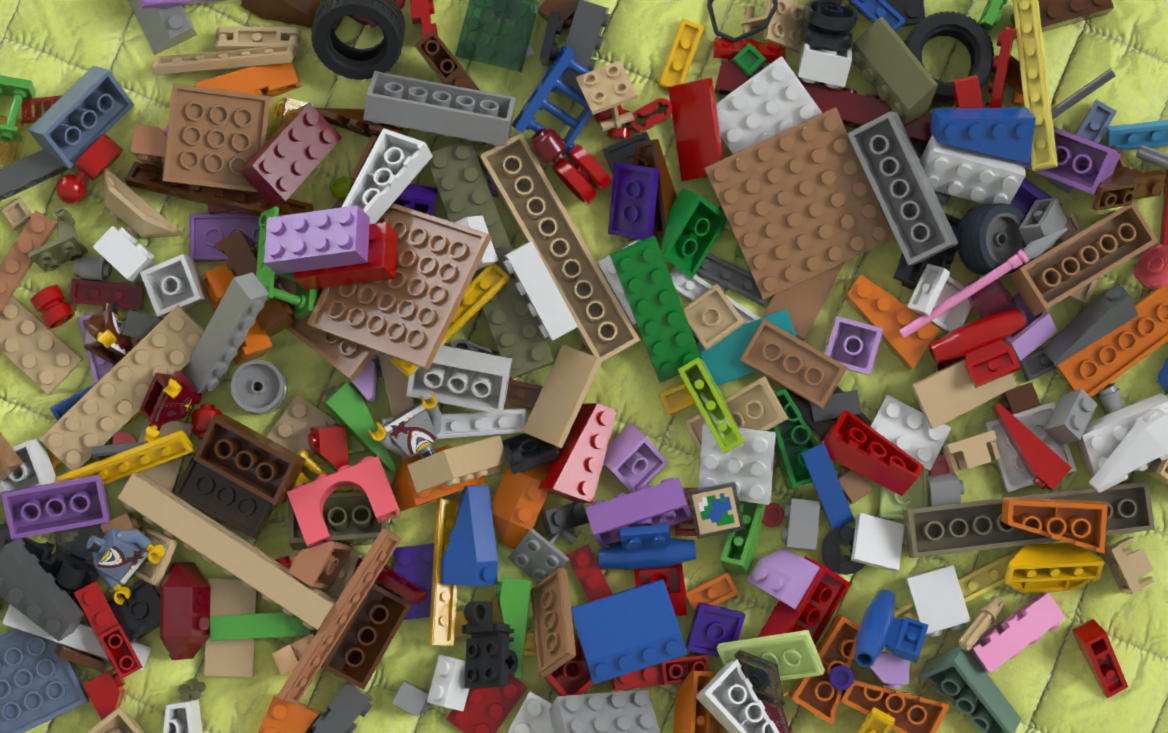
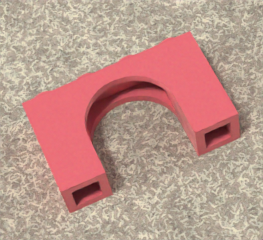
[287,456,401,548]

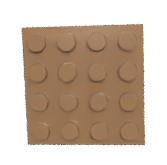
[162,83,270,192]

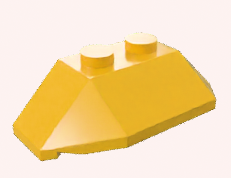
[1004,543,1105,593]

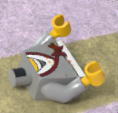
[368,391,441,459]

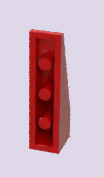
[991,403,1072,490]

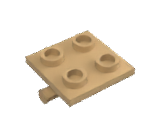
[741,0,804,52]
[576,61,638,132]

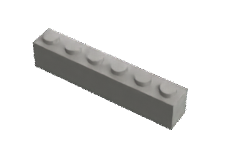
[182,272,269,393]

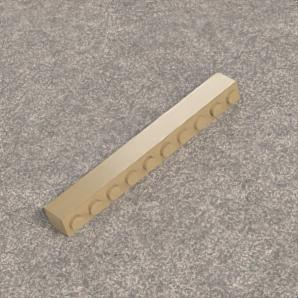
[118,473,337,630]

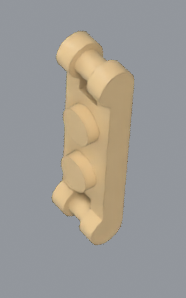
[214,27,301,55]

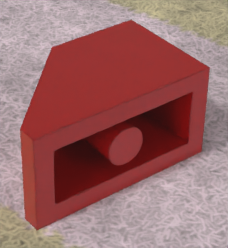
[308,424,349,472]
[83,669,125,720]

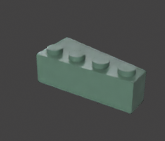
[918,646,1022,733]

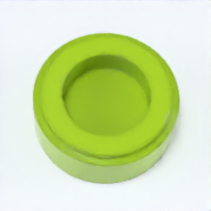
[329,176,354,198]

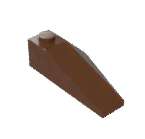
[315,108,410,138]

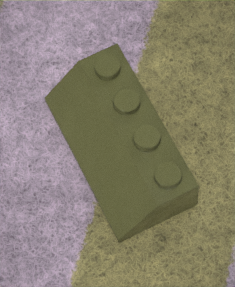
[852,17,938,125]
[288,491,389,550]

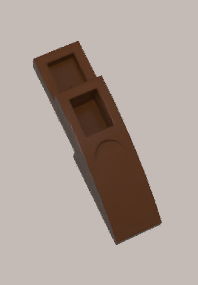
[414,30,481,91]
[1093,168,1167,211]

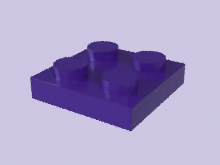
[685,602,746,657]

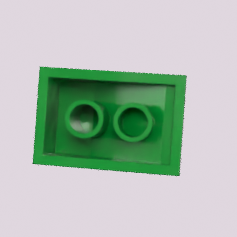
[661,188,727,279]

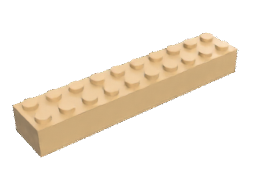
[479,133,640,365]

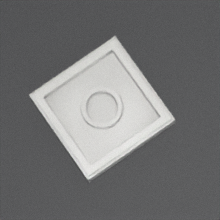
[851,513,905,572]

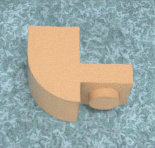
[271,633,315,676]

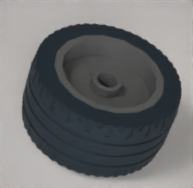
[956,203,1026,276]

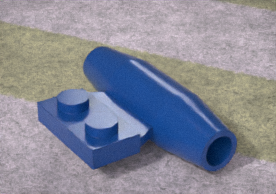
[598,523,696,570]
[855,589,929,667]

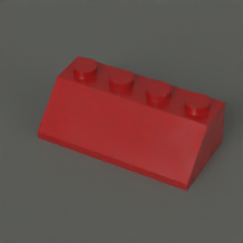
[757,556,851,645]

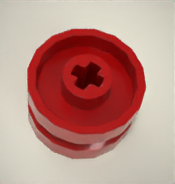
[552,144,612,205]

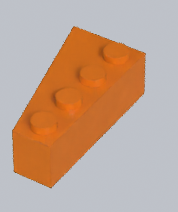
[195,61,302,98]
[1001,497,1108,554]

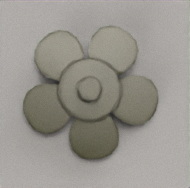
[178,678,206,702]

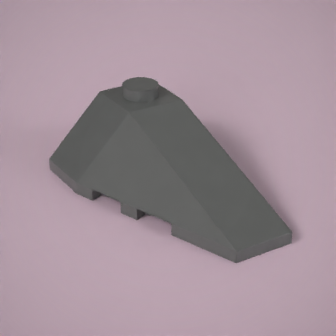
[1043,283,1138,366]

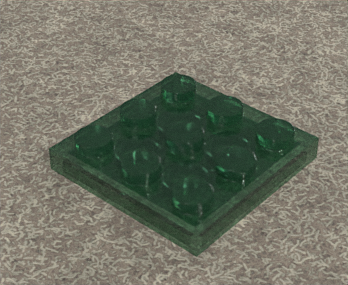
[455,0,539,73]

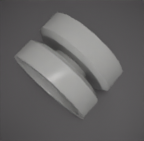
[230,360,289,415]

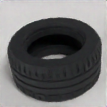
[311,0,405,80]
[904,11,995,107]

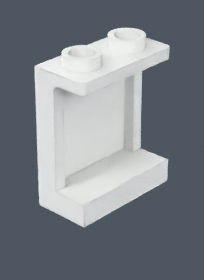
[907,264,978,332]
[904,565,970,638]

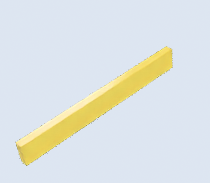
[1012,0,1058,171]
[894,544,1033,621]

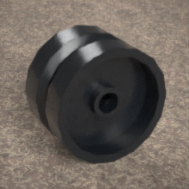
[799,1,858,51]

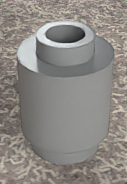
[74,256,112,281]

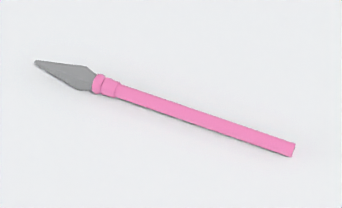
[899,228,1067,338]

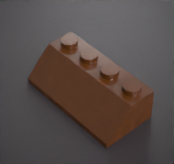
[321,582,412,690]

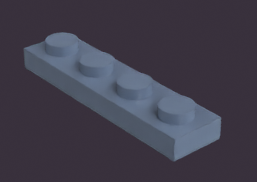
[1047,99,1117,194]

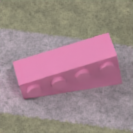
[970,592,1065,673]

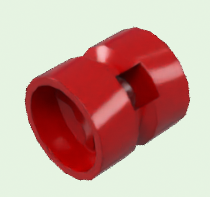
[30,284,75,329]

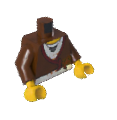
[84,303,134,364]

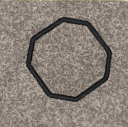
[707,0,778,42]

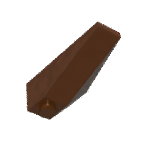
[241,0,344,31]
[629,139,677,241]

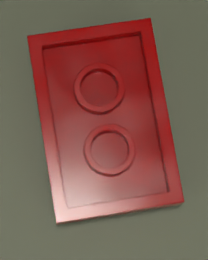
[446,674,527,733]

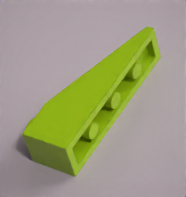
[677,357,745,454]

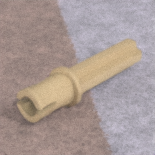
[958,596,1005,651]

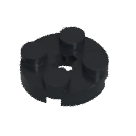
[821,526,866,575]

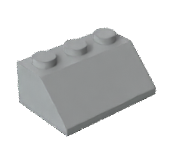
[128,0,197,55]

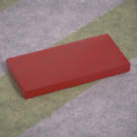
[668,78,724,181]

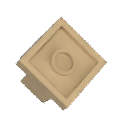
[941,430,1001,474]
[1101,537,1156,594]

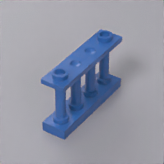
[511,45,592,156]

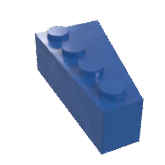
[930,108,1036,164]

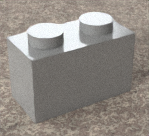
[1019,198,1067,251]
[1044,389,1097,446]
[781,498,821,550]

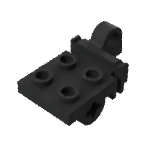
[893,213,961,290]
[21,537,99,610]
[462,601,518,689]

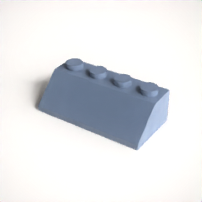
[28,66,134,169]

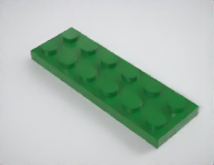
[609,236,702,383]

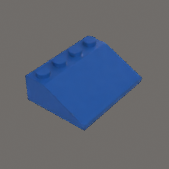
[571,579,688,684]

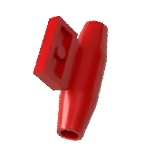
[928,308,1026,388]

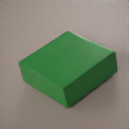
[732,43,766,77]

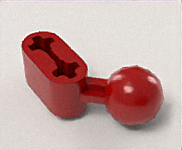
[593,98,672,133]
[56,134,123,204]

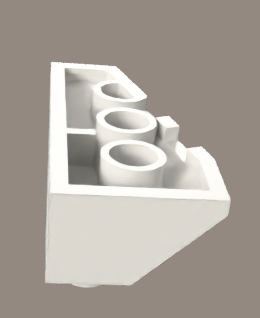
[1089,408,1168,493]

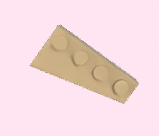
[407,435,509,493]

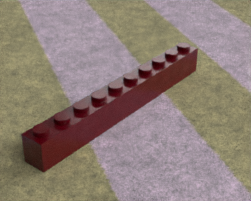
[714,59,932,145]

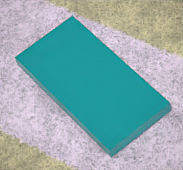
[696,309,797,386]

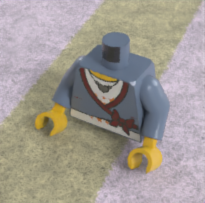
[86,528,165,605]

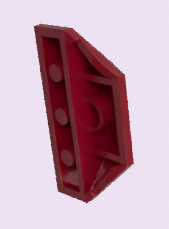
[160,562,210,660]

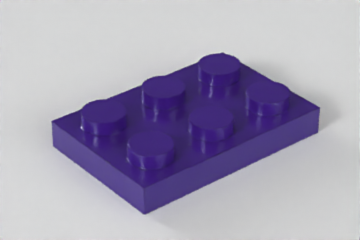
[608,163,659,240]
[393,543,434,620]

